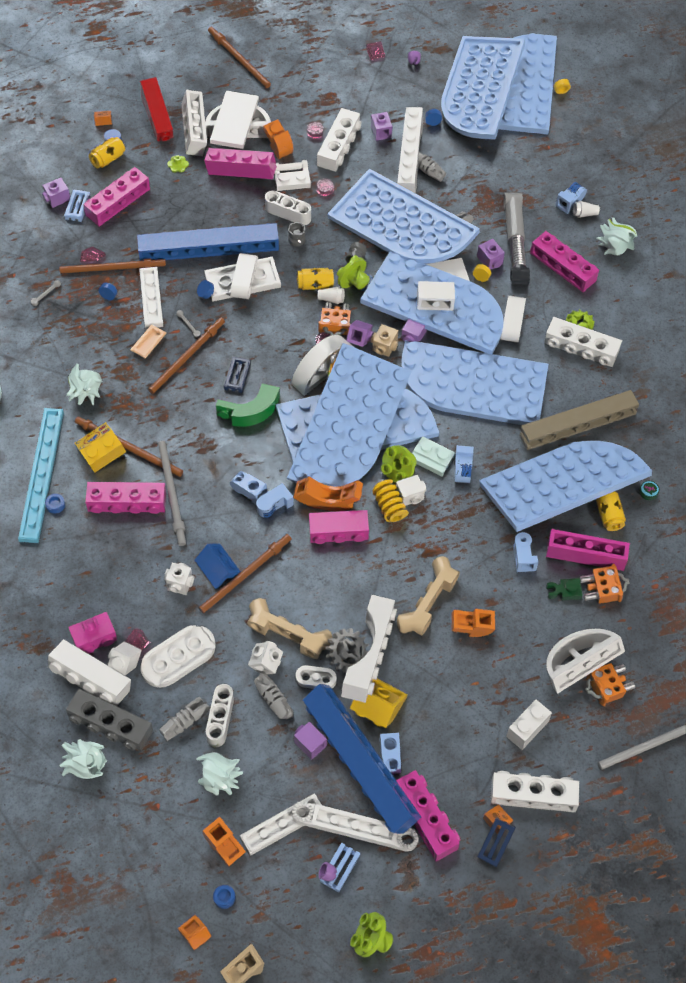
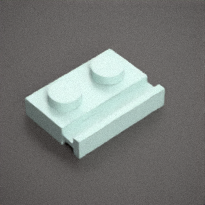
[412,437,456,476]

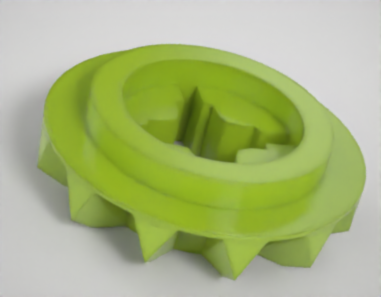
[566,309,595,330]

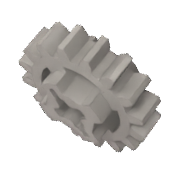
[326,628,369,673]

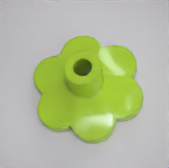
[167,155,189,172]

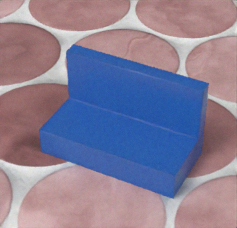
[195,544,241,589]

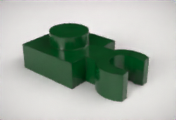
[546,578,583,601]

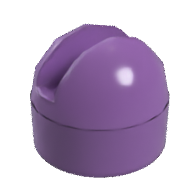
[408,51,421,65]
[318,862,337,881]

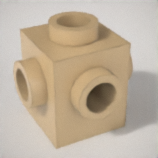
[371,324,398,357]

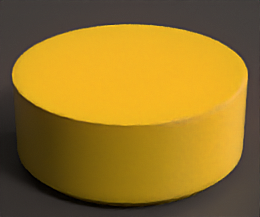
[553,79,571,94]
[473,264,491,282]

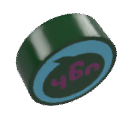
[639,481,660,500]

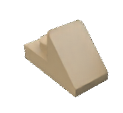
[220,944,264,983]

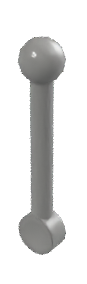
[31,280,61,306]
[176,310,201,338]

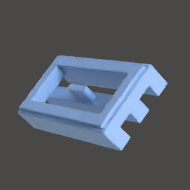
[64,190,90,222]
[320,843,360,893]

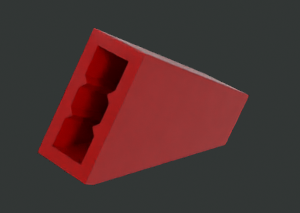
[140,77,173,141]

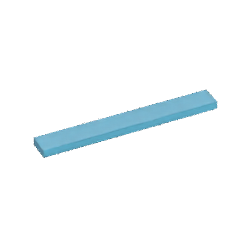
[18,408,64,543]

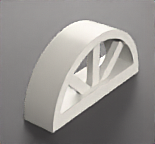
[205,105,271,138]
[292,335,355,396]
[546,629,625,693]

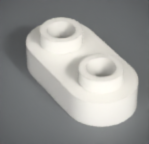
[296,665,336,689]

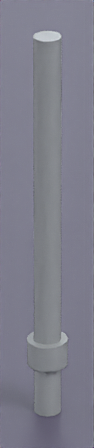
[158,441,186,546]
[598,722,686,770]

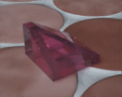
[366,41,385,60]
[80,247,106,262]
[124,629,149,652]

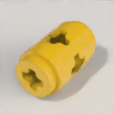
[89,137,125,168]
[297,268,334,290]
[596,491,626,531]

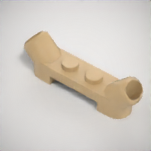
[397,556,460,636]
[247,598,333,659]

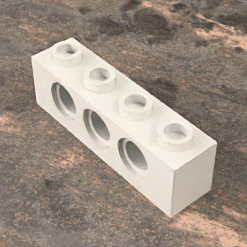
[181,90,207,156]
[317,108,362,172]
[544,317,622,367]
[491,771,579,812]

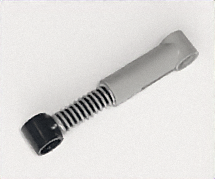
[503,192,530,285]

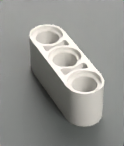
[265,191,311,225]
[231,253,258,299]
[501,295,526,342]
[206,684,234,748]

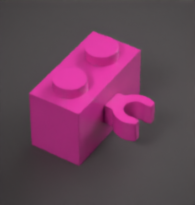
[68,612,117,654]

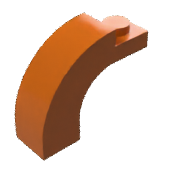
[293,476,363,511]

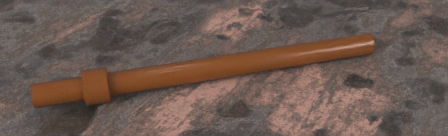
[208,26,271,88]
[60,258,166,274]
[148,317,225,394]
[199,534,292,614]

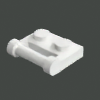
[274,160,311,191]

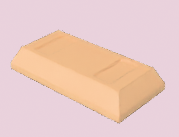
[130,325,166,358]

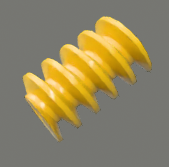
[372,479,409,522]

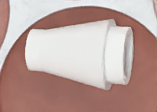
[573,201,600,218]
[318,287,345,304]

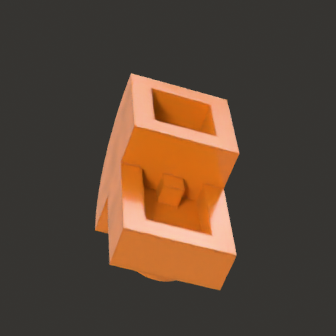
[263,119,293,159]
[452,609,495,637]
[202,817,246,867]

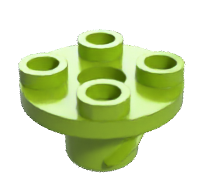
[337,255,370,290]
[381,445,417,483]
[350,912,393,957]

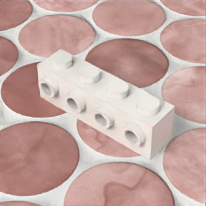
[48,639,131,706]

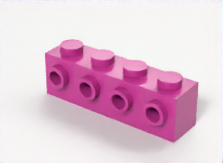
[204,148,277,179]
[83,167,150,226]
[530,231,599,292]
[86,482,166,514]
[546,529,630,571]
[396,770,460,862]

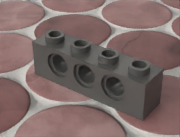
[66,689,153,752]

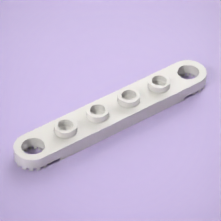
[292,801,418,851]

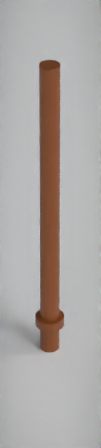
[75,416,183,477]

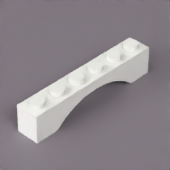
[397,107,424,194]
[341,595,397,703]

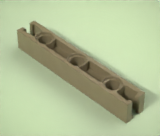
[519,390,639,450]

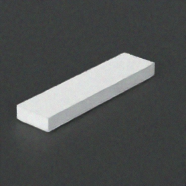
[140,267,163,329]
[240,793,321,856]

